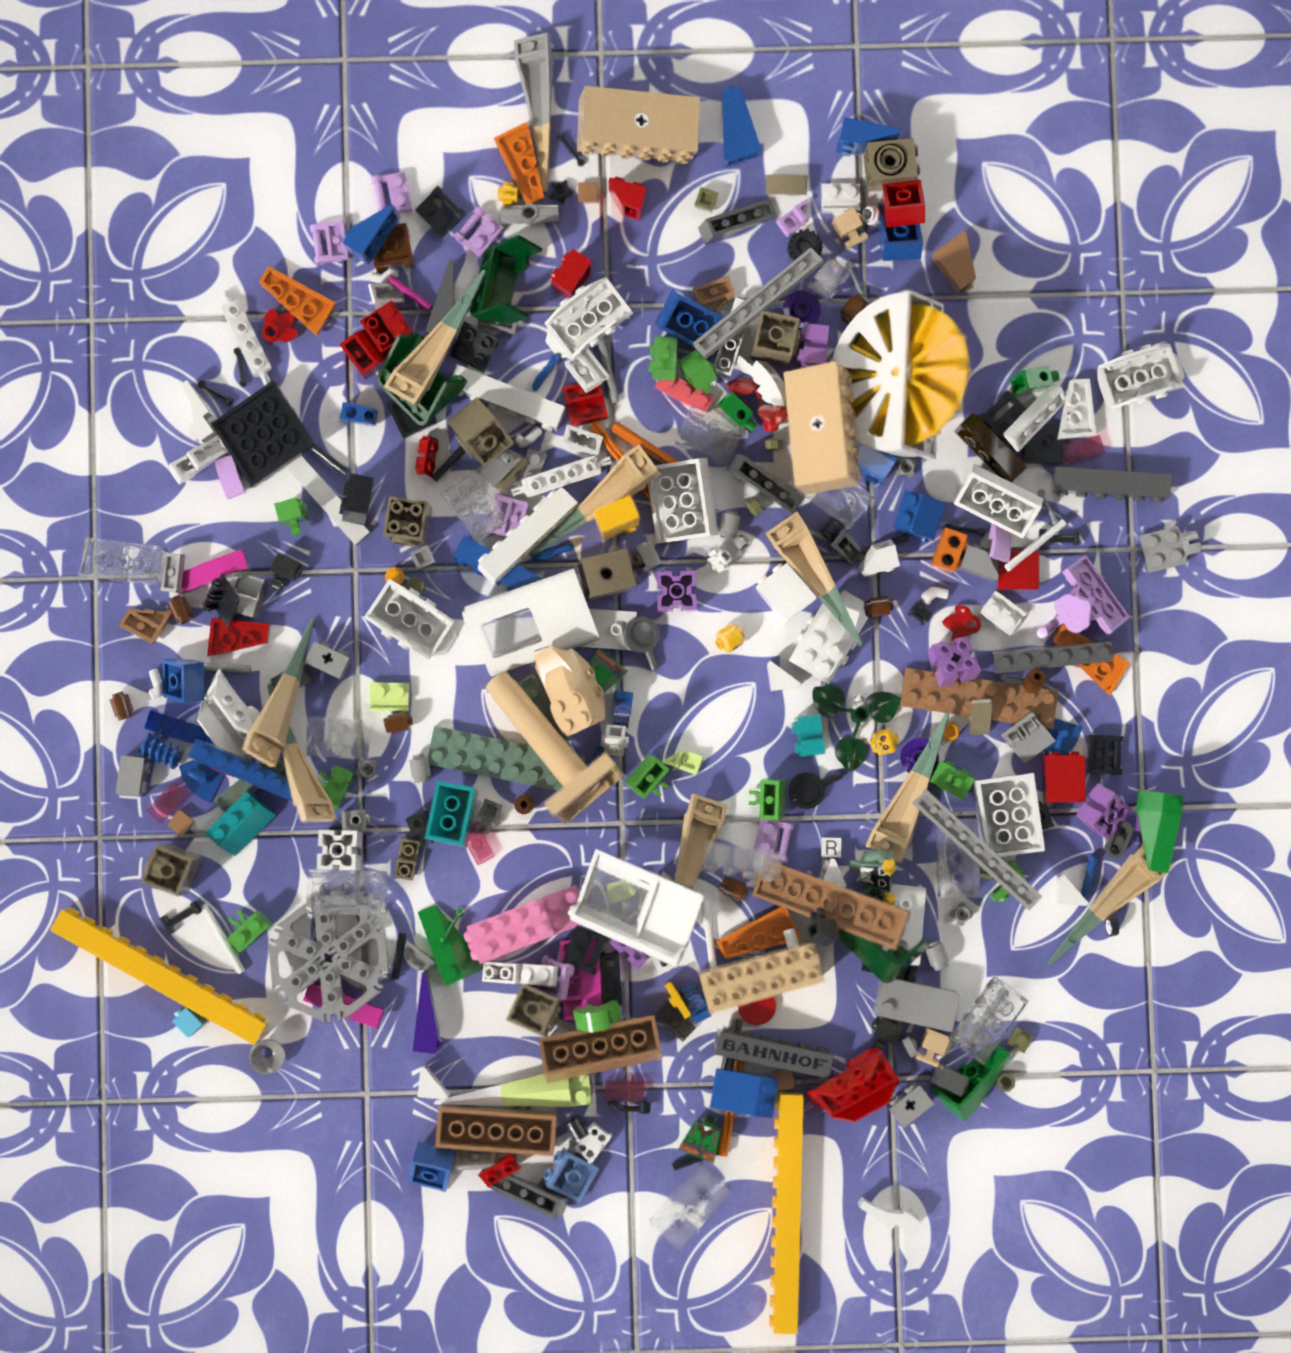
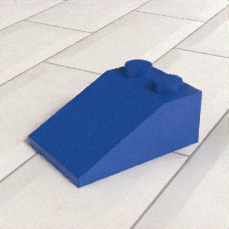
[836,117,901,156]
[877,202,923,261]
[342,204,401,265]
[655,289,724,345]
[710,1068,779,1118]

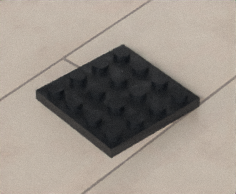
[211,380,316,488]

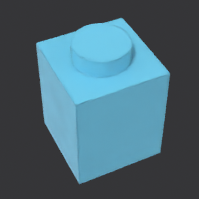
[172,1006,206,1038]

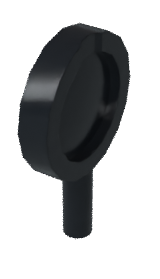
[788,771,843,809]

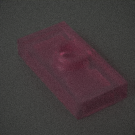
[1063,435,1105,465]
[146,782,188,824]
[467,822,495,865]
[605,1080,644,1102]

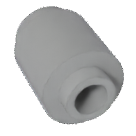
[718,510,741,540]
[409,754,431,783]
[925,940,949,971]

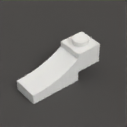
[180,380,217,443]
[168,435,229,485]
[858,1197,921,1236]

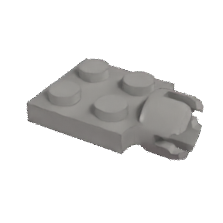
[1139,526,1201,573]

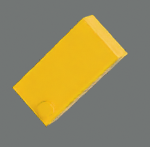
[593,495,639,541]

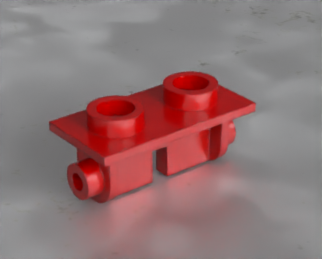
[414,435,439,477]
[478,1153,521,1188]

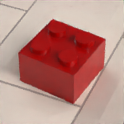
[882,180,925,227]
[550,248,593,298]

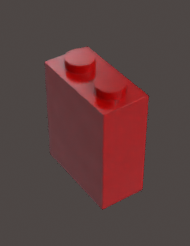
[1042,751,1086,802]

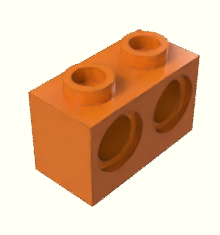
[930,528,969,573]

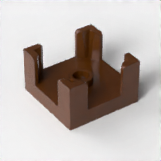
[373,223,415,273]

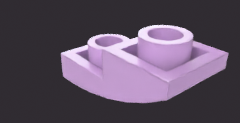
[214,455,246,500]
[988,523,1011,562]

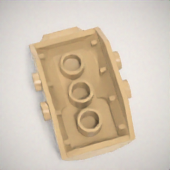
[534,646,605,737]

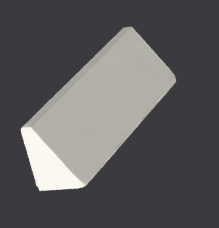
[1004,384,1066,452]

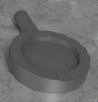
[623,616,660,671]

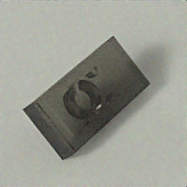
[654,1001,696,1042]

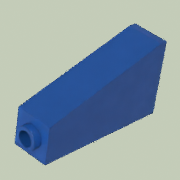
[721,85,762,167]

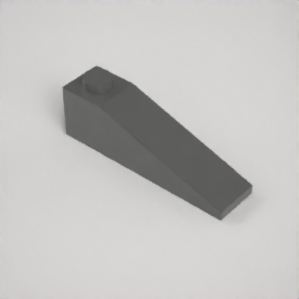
[698,199,778,245]
[426,259,455,335]
[726,454,803,514]
[489,1174,569,1219]

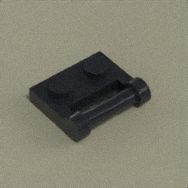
[415,186,466,238]
[980,390,1026,441]
[1087,735,1124,775]
[562,925,609,974]

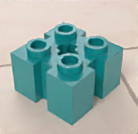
[791,715,826,757]

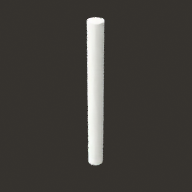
[1005,519,1067,571]
[702,900,717,968]
[200,903,245,974]

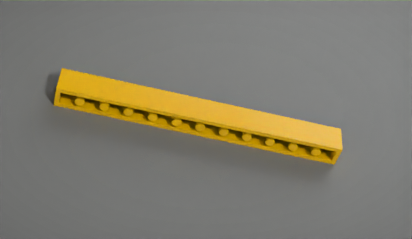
[50,907,269,1045]
[769,1092,803,1334]

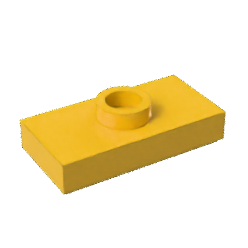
[664,980,691,1019]

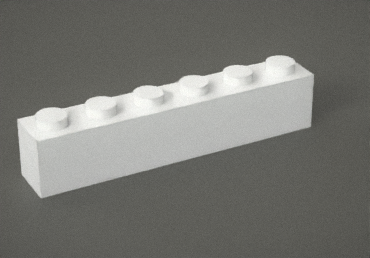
[453,364,565,432]
[478,487,578,585]

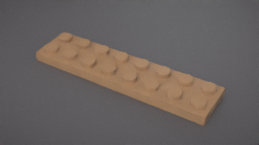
[899,668,1059,729]
[752,859,910,950]

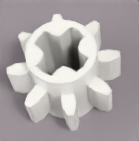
[707,547,731,573]

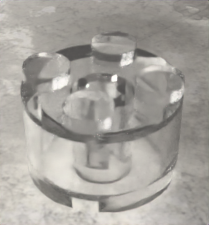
[806,256,850,301]

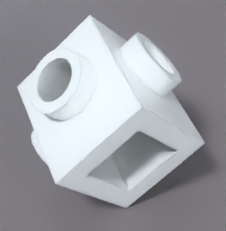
[601,724,629,756]

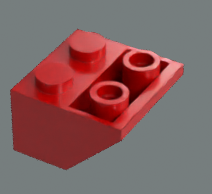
[608,177,647,220]
[360,300,413,354]
[339,329,389,380]

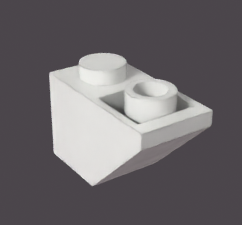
[858,539,900,577]
[819,857,846,888]

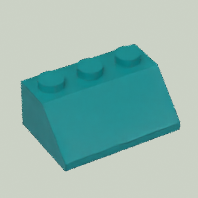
[425,781,478,848]
[205,788,277,856]

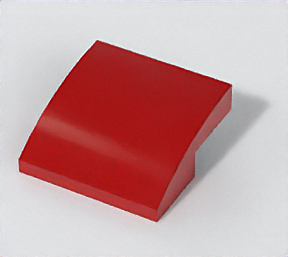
[562,383,609,427]
[998,551,1040,590]

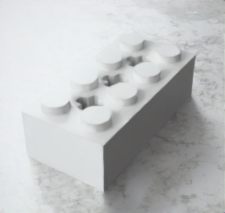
[954,464,1043,539]

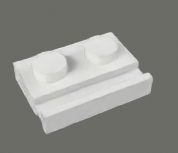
[821,183,860,213]
[565,348,609,393]
[978,591,1027,636]

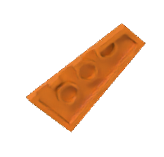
[493,121,545,205]
[259,266,336,337]
[1052,624,1130,696]
[716,906,803,959]

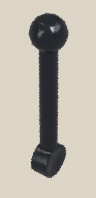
[557,133,584,167]
[233,348,247,387]
[198,380,233,404]
[946,524,985,535]

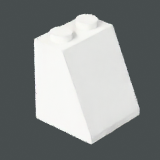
[755,563,817,624]

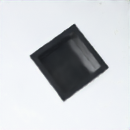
[339,473,374,526]

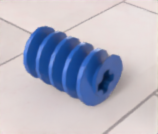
[139,733,184,770]

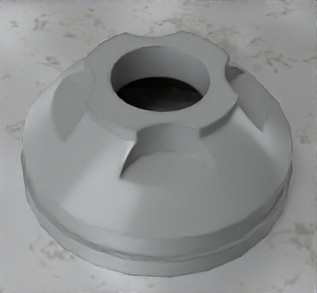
[249,1039,286,1074]

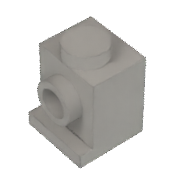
[636,542,662,573]
[341,809,371,830]

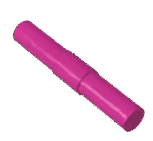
[387,275,432,311]

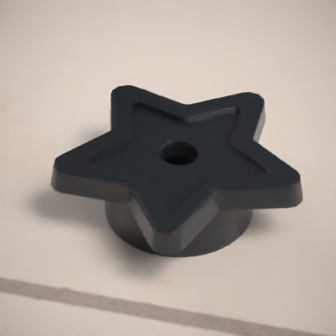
[549,180,574,204]

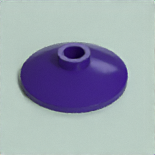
[783,290,821,329]
[900,738,939,773]

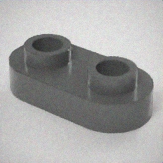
[1104,821,1133,858]

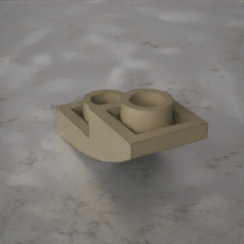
[766,174,808,196]
[491,452,528,492]
[969,699,992,735]
[394,836,420,881]

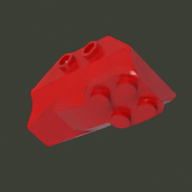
[805,1048,900,1123]

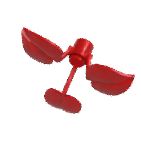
[725,377,788,432]

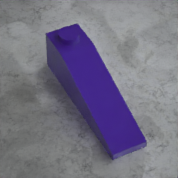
[412,971,443,1054]

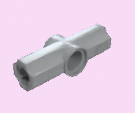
[500,203,559,226]

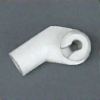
[371,266,399,284]
[514,426,542,448]
[921,587,949,605]
[149,669,163,699]
[852,694,871,724]

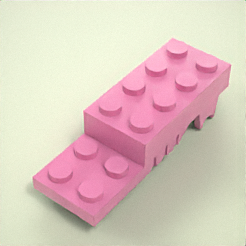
[463,885,580,964]

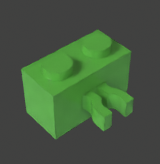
[649,336,677,381]
[677,350,717,393]
[274,497,309,536]
[624,754,670,799]
[929,759,975,800]
[317,765,356,809]
[749,778,786,820]
[227,909,273,953]

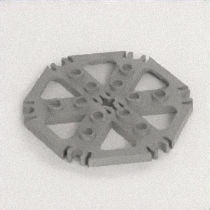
[268,895,390,1022]

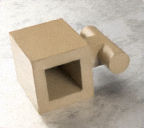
[832,208,868,249]
[915,1027,952,1067]

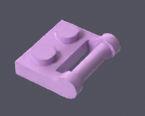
[371,172,413,213]
[453,207,504,259]
[310,220,349,265]
[485,494,529,537]
[752,819,794,863]
[536,955,574,1000]

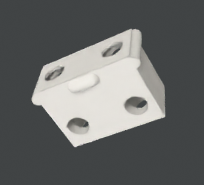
[573,1122,612,1163]

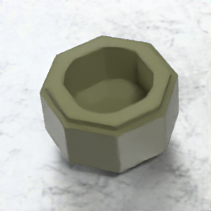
[764,438,783,451]
[746,497,764,516]
[406,577,425,596]
[995,1072,1015,1092]

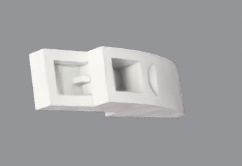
[714,297,747,376]
[735,355,787,407]
[482,962,558,986]

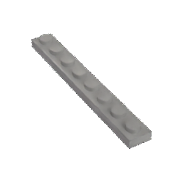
[693,247,824,359]
[912,789,1043,911]

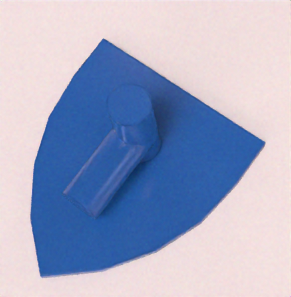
[1044,718,1082,756]
[179,761,225,803]

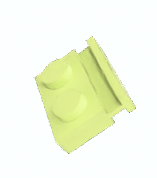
[369,682,410,711]

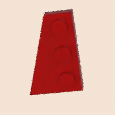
[207,618,270,657]

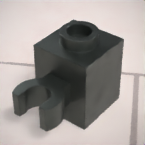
[270,553,303,590]
[405,811,435,848]
[805,907,840,946]
[871,1016,903,1050]

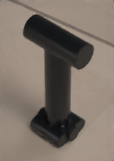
[1039,529,1079,549]
[159,901,202,935]

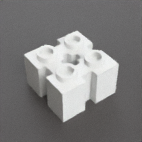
[317,830,363,871]

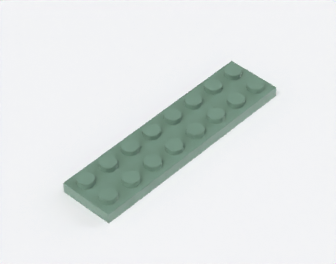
[428,726,586,791]

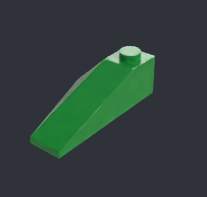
[1136,790,1184,873]
[418,905,483,986]
[931,1044,1011,1122]

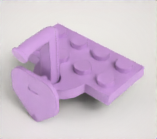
[1037,554,1130,638]

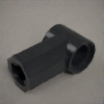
[565,1115,589,1142]

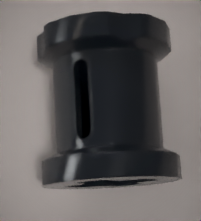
[819,517,844,542]
[907,601,933,626]

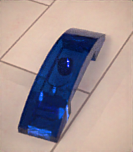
[144,710,214,745]

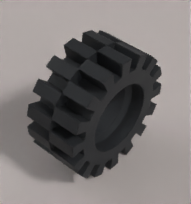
[787,229,823,261]

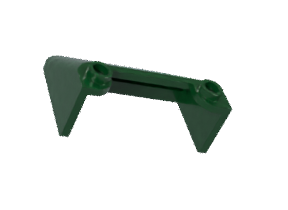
[377,333,468,425]

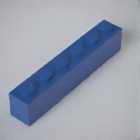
[453,535,543,591]
[188,738,293,801]

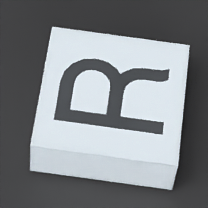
[821,837,841,857]

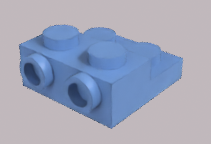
[543,1147,600,1202]

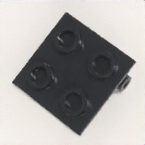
[450,321,499,373]
[203,573,240,628]

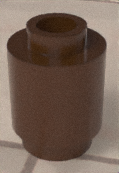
[840,294,867,324]
[167,595,194,625]
[864,596,893,617]
[1023,669,1047,693]
[109,691,134,721]
[383,711,413,734]
[514,795,535,814]
[719,876,749,901]

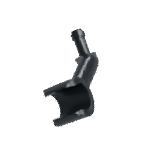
[608,1101,651,1114]

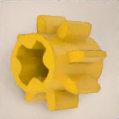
[498,182,519,206]

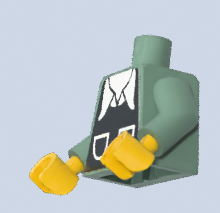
[849,849,896,906]

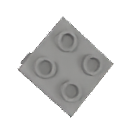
[475,448,521,487]
[1001,712,1055,764]

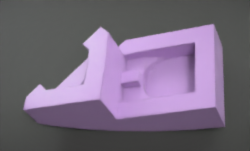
[776,199,808,237]

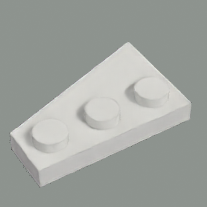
[1057,379,1096,440]

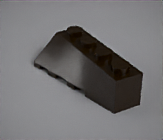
[954,413,1027,483]

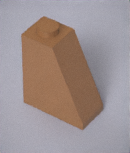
[931,231,976,294]

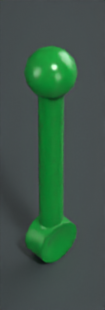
[440,908,464,943]

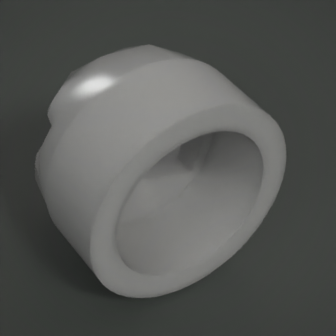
[734,535,751,552]

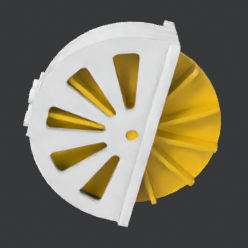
[830,290,973,459]

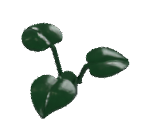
[812,685,901,772]

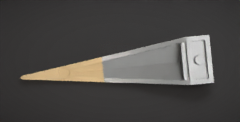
[514,33,554,192]

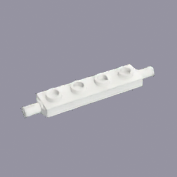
[220,290,271,386]
[511,455,612,498]

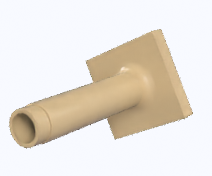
[486,671,625,825]

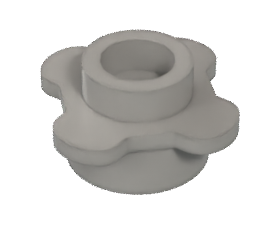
[895,457,916,478]
[356,758,377,778]
[950,902,973,926]

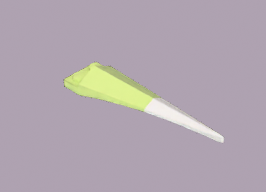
[434,1073,593,1107]

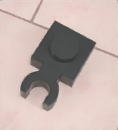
[475,798,503,835]

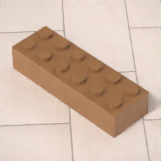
[538,1015,663,1083]
[435,1105,557,1156]

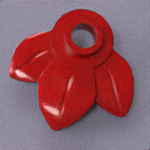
[262,308,298,343]
[942,605,981,642]

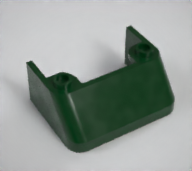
[470,235,543,325]
[838,886,929,984]

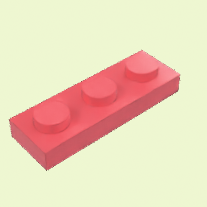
[655,376,715,415]

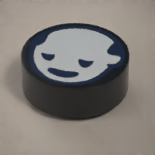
[1105,917,1120,937]

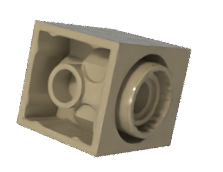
[863,138,920,192]
[751,310,801,366]
[447,397,514,467]
[383,496,432,547]
[577,548,638,602]
[141,843,203,897]
[506,983,563,1037]

